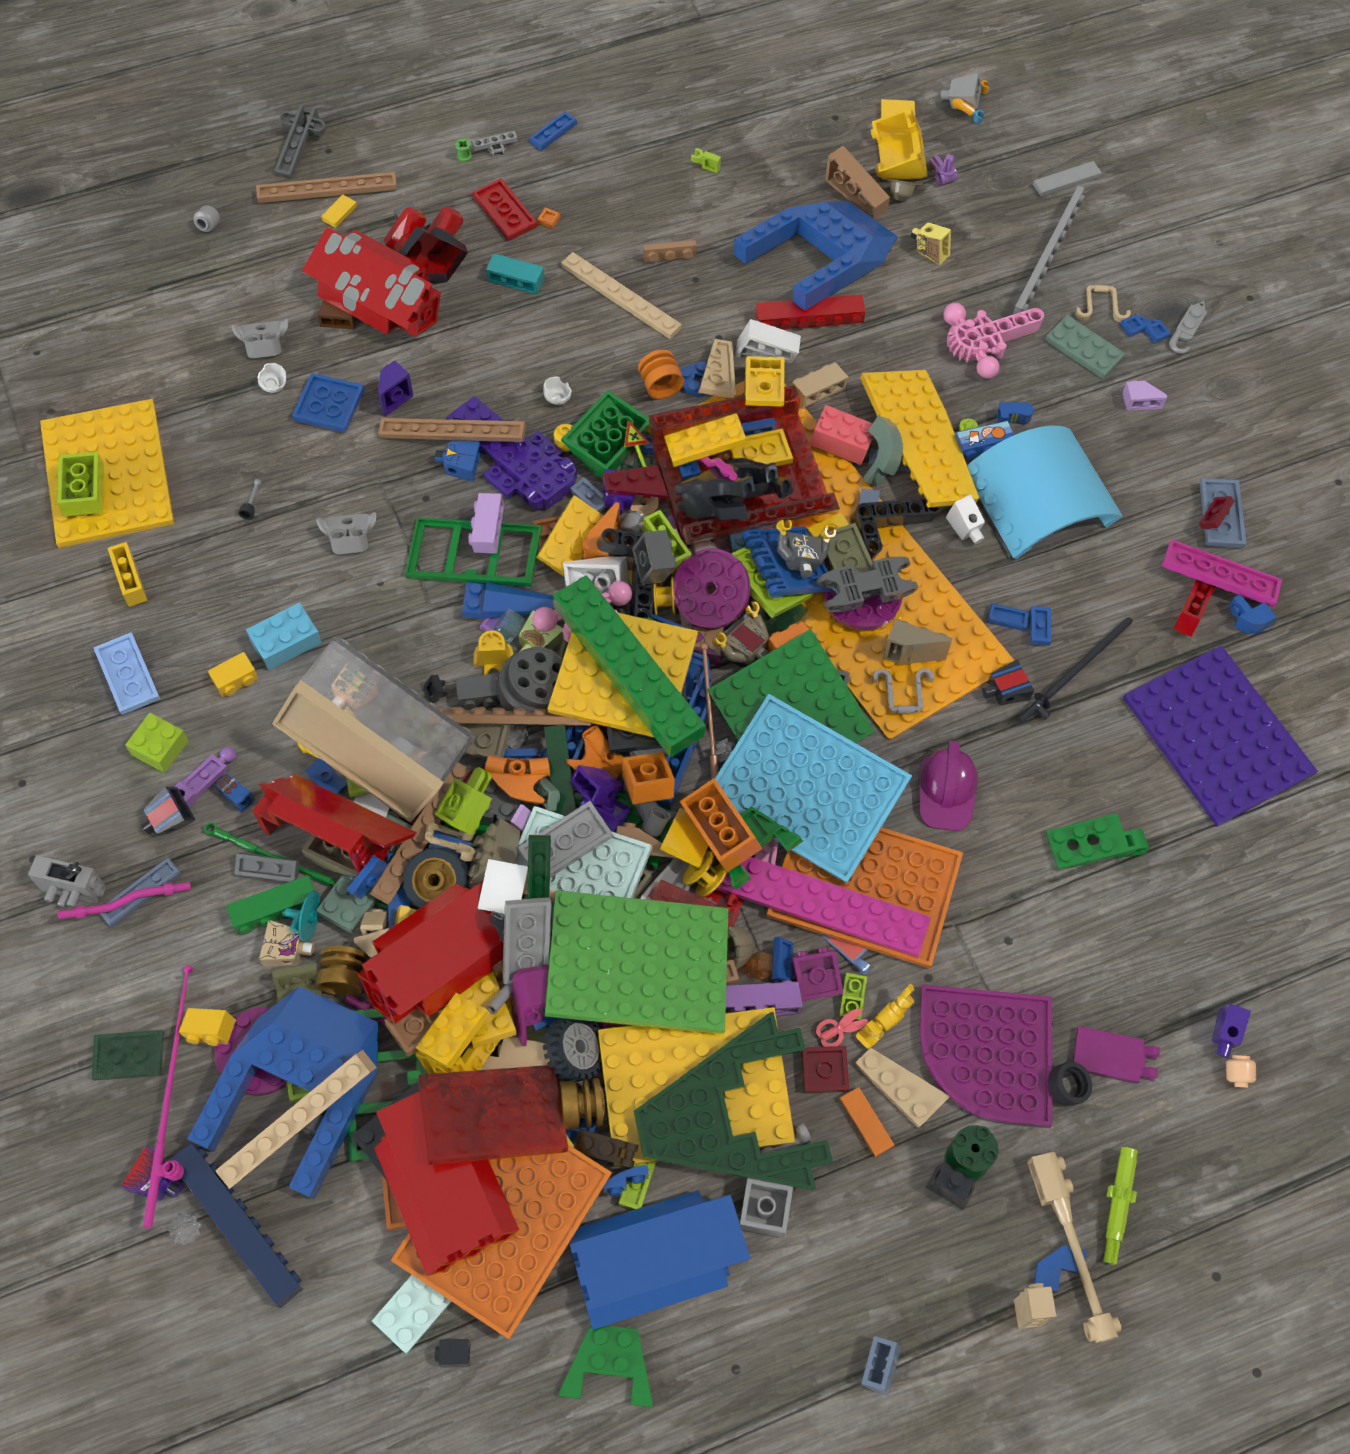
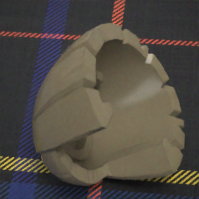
[727,927,754,970]

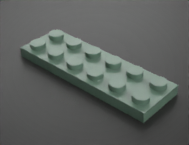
[316,813,412,934]

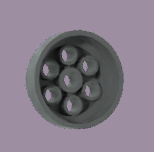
[496,647,563,725]

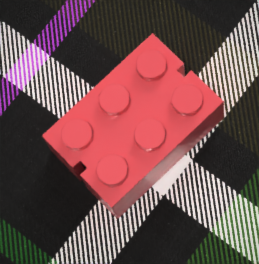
[809,405,873,465]

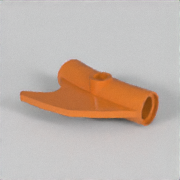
[566,725,625,779]
[485,755,550,804]

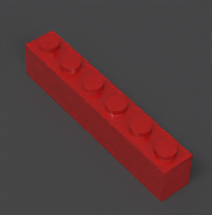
[755,294,866,330]

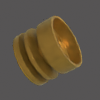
[316,946,367,996]
[560,1078,605,1130]

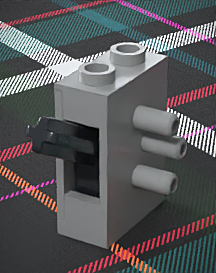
[28,855,105,908]

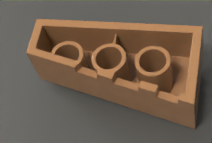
[825,146,890,219]

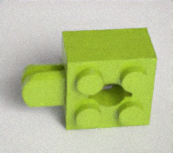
[435,767,492,836]

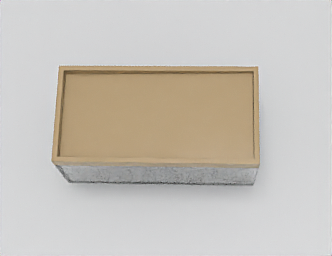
[272,636,475,822]

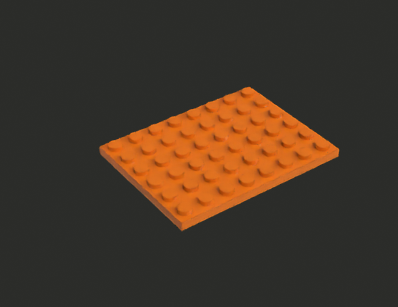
[766,828,963,969]
[390,1099,612,1340]

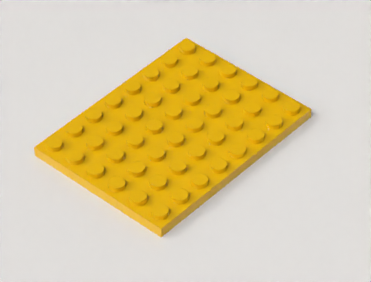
[40,399,174,548]
[598,1007,795,1167]

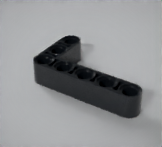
[850,498,942,560]
[596,528,654,620]

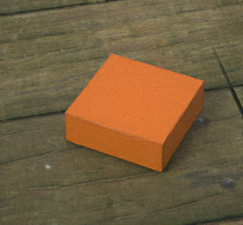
[537,208,561,229]

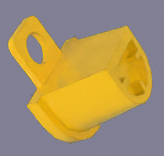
[474,630,514,678]

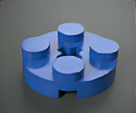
[681,361,708,397]

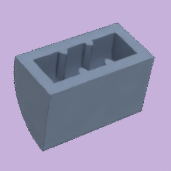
[861,1336,901,1396]

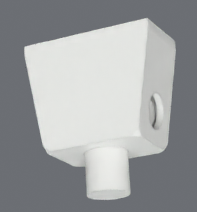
[946,495,985,544]

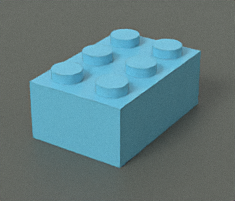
[246,602,322,671]

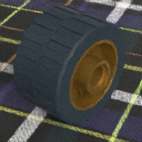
[403,848,472,908]

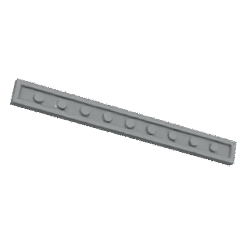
[1013,185,1085,315]

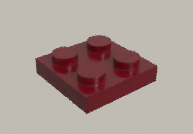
[802,1046,850,1093]

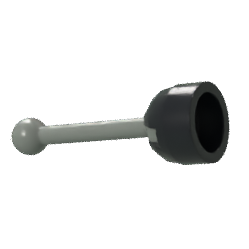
[238,479,261,520]

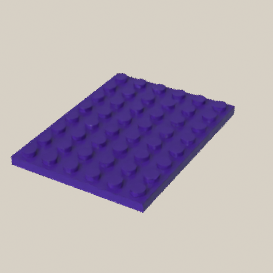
[1123,645,1318,827]

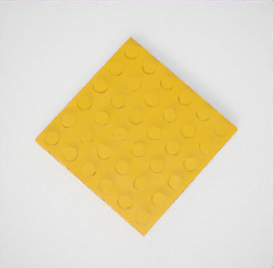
[548,613,698,737]

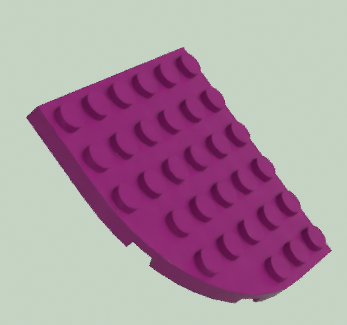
[919,984,1052,1128]

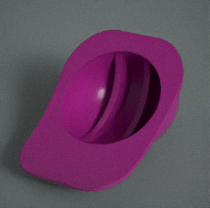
[919,741,978,831]

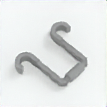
[872,668,934,714]

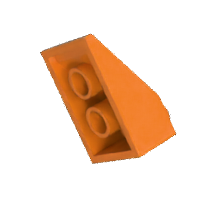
[583,502,620,560]

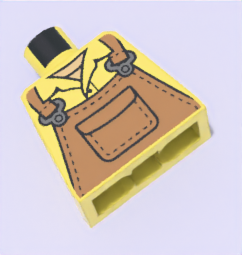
[911,223,951,265]

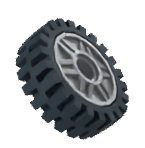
[543,1018,603,1082]

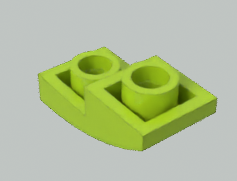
[839,973,867,1020]

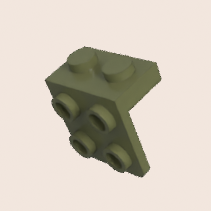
[272,963,322,1002]

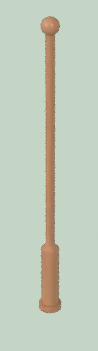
[700,643,719,780]

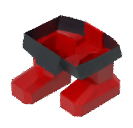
[384,206,468,282]

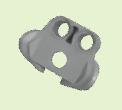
[232,319,288,358]
[316,512,376,554]

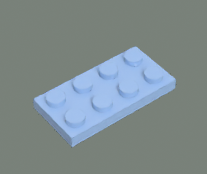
[94,632,160,715]

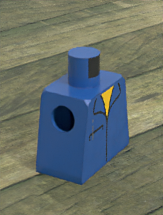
[435,441,481,482]

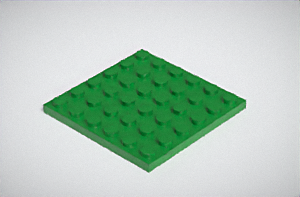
[707,629,875,744]

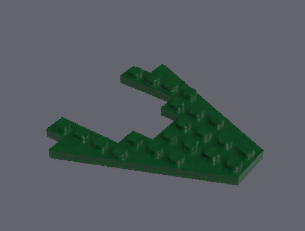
[634,1012,833,1191]

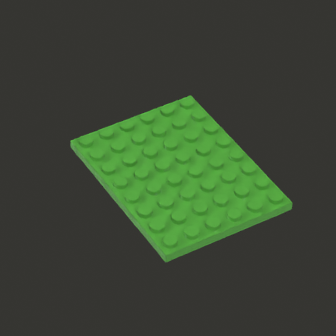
[545,890,728,1034]

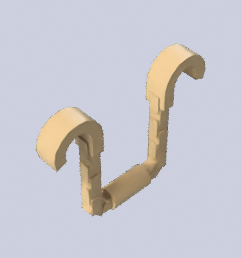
[1075,285,1131,323]
[425,822,476,861]

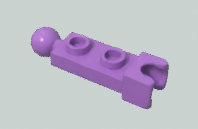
[174,747,236,808]

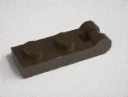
[574,1129,639,1168]

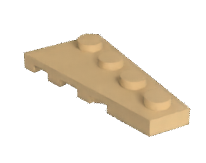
[698,339,736,399]
[855,1048,950,1129]

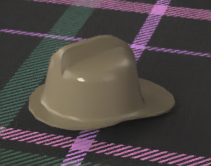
[888,180,923,201]

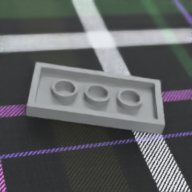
[518,801,614,878]
[503,898,551,984]

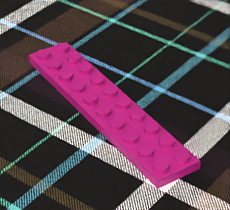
[715,857,931,958]

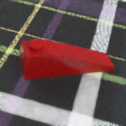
[1173,579,1215,637]

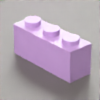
[469,493,504,553]

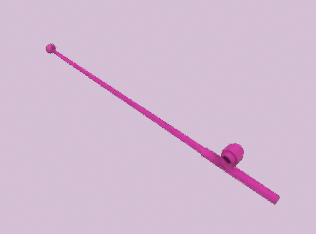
[143,965,193,1229]

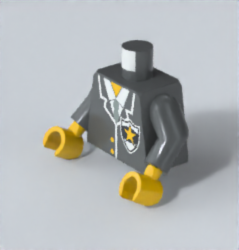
[776,520,836,578]

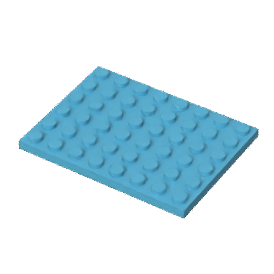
[715,694,912,884]

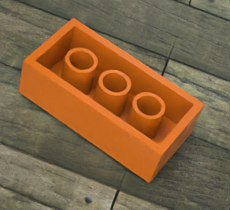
[680,778,763,872]

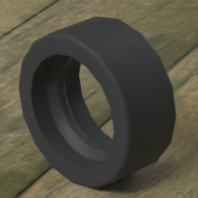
[1048,1061,1092,1107]

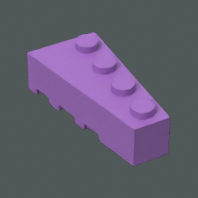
[725,980,803,1017]

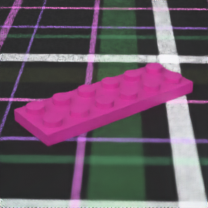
[1161,539,1282,607]

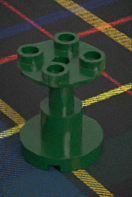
[944,1125,999,1181]

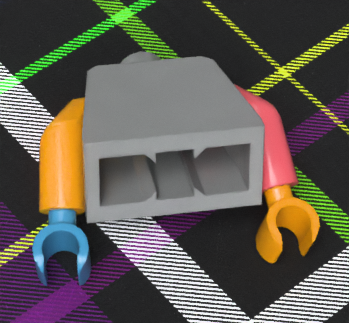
[941,73,989,124]

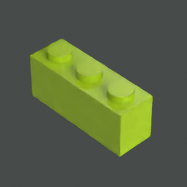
[642,510,691,574]

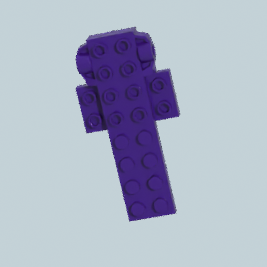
[447,396,577,509]

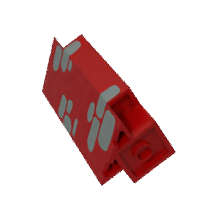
[302,227,441,337]

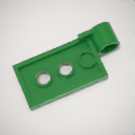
[1046,813,1150,871]

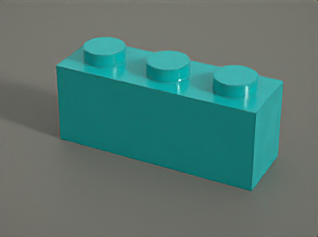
[486,254,545,295]

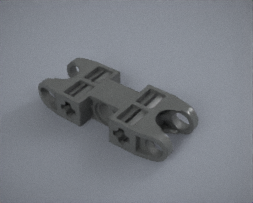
[817,556,918,612]

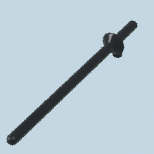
[1017,617,1133,724]

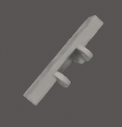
[472,131,517,156]

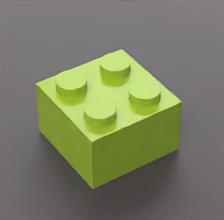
[125,713,189,773]

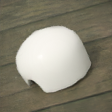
[258,363,286,394]
[543,377,572,405]

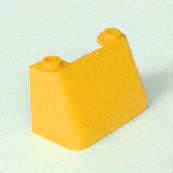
[871,107,928,180]

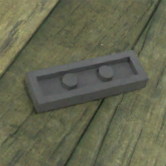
[235,853,299,882]

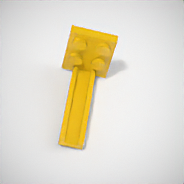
[415,996,513,1093]

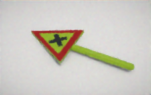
[624,420,650,467]

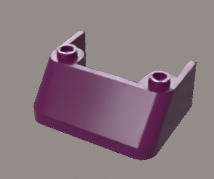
[512,965,608,1046]

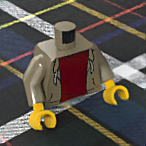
[712,602,769,665]

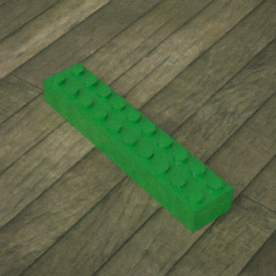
[553,575,705,758]

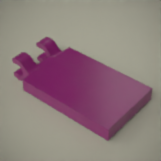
[1073,1026,1160,1084]

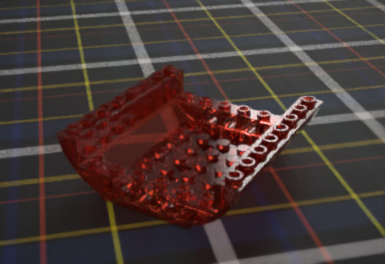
[649,385,840,545]

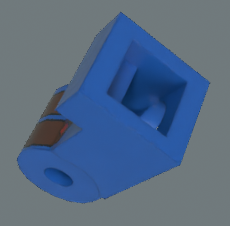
[214,773,255,813]

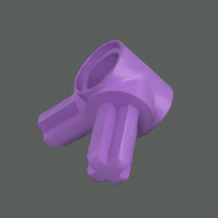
[930,154,957,186]

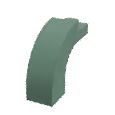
[863,415,903,486]

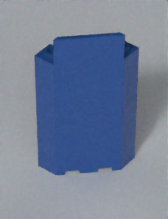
[569,1190,751,1330]

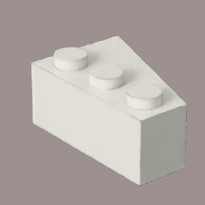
[735,319,801,363]

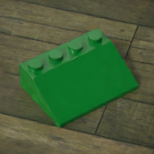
[561,390,652,480]

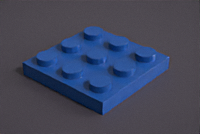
[292,373,365,433]

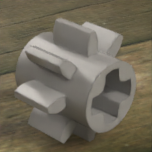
[715,739,736,763]

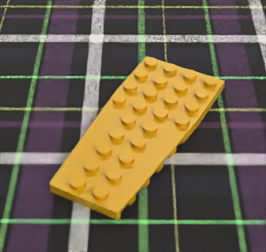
[860,370,979,507]

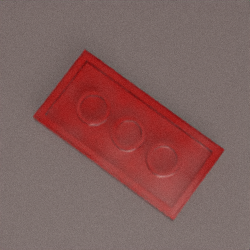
[472,178,538,241]

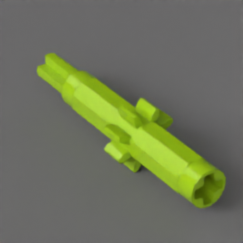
[1103,1147,1138,1265]

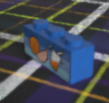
[955,420,1014,460]

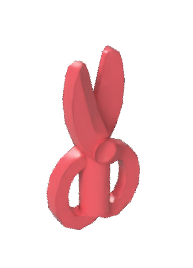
[816,1009,868,1047]

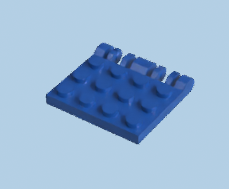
[741,526,834,598]

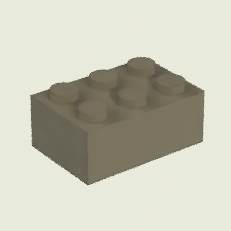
[467,818,521,888]

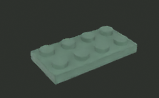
[1045,315,1126,379]

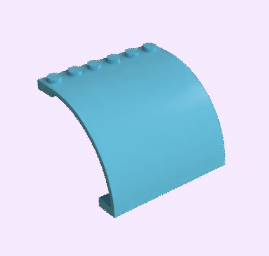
[967,426,1123,559]

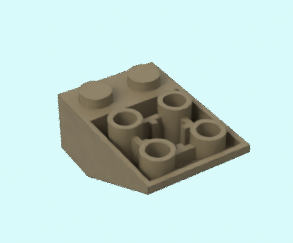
[883,619,953,664]

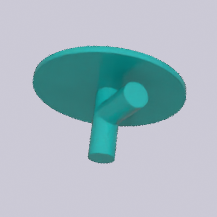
[284,890,320,942]

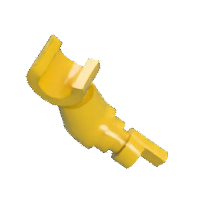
[855,984,915,1049]

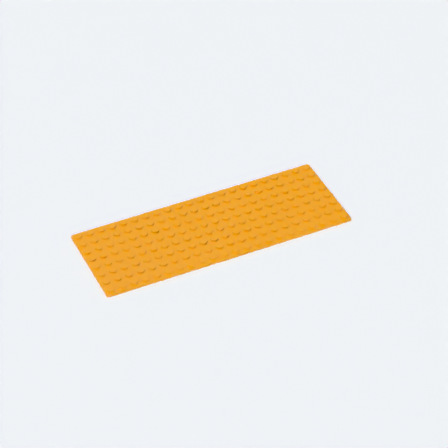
[650,380,1014,740]

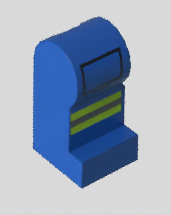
[997,402,1034,424]

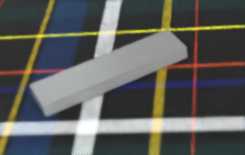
[1033,161,1102,197]

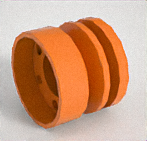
[638,350,684,399]

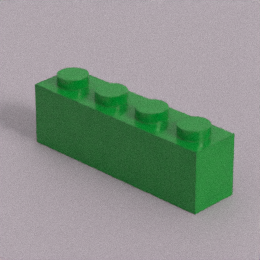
[226,875,315,935]

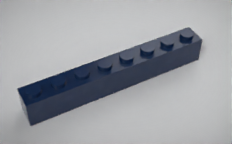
[168,1142,303,1308]

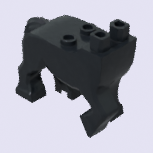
[675,458,793,521]

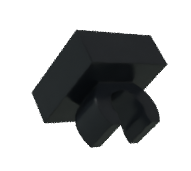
[423,675,449,703]

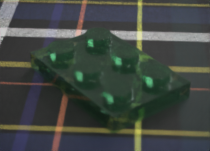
[92,1030,164,1081]

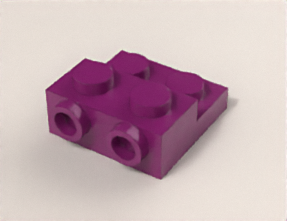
[791,946,843,1001]

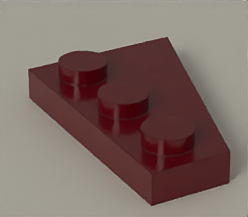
[602,465,669,500]

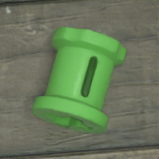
[455,138,472,162]

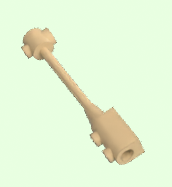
[1027,1152,1121,1343]

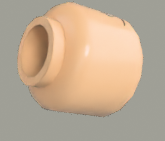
[1226,1055,1256,1088]

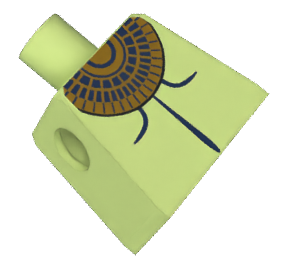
[519,610,564,652]

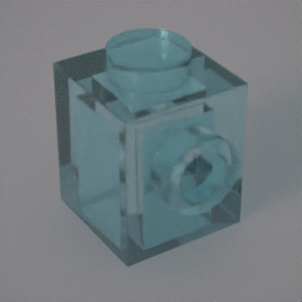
[493,608,525,644]

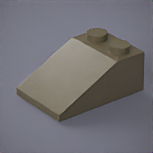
[302,835,358,877]

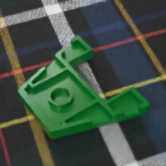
[729,806,803,890]
[559,1324,652,1408]

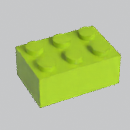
[57,452,104,516]

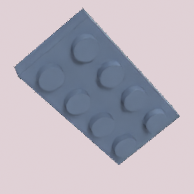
[1199,478,1246,548]

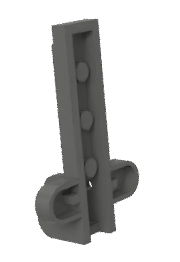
[274,105,326,178]

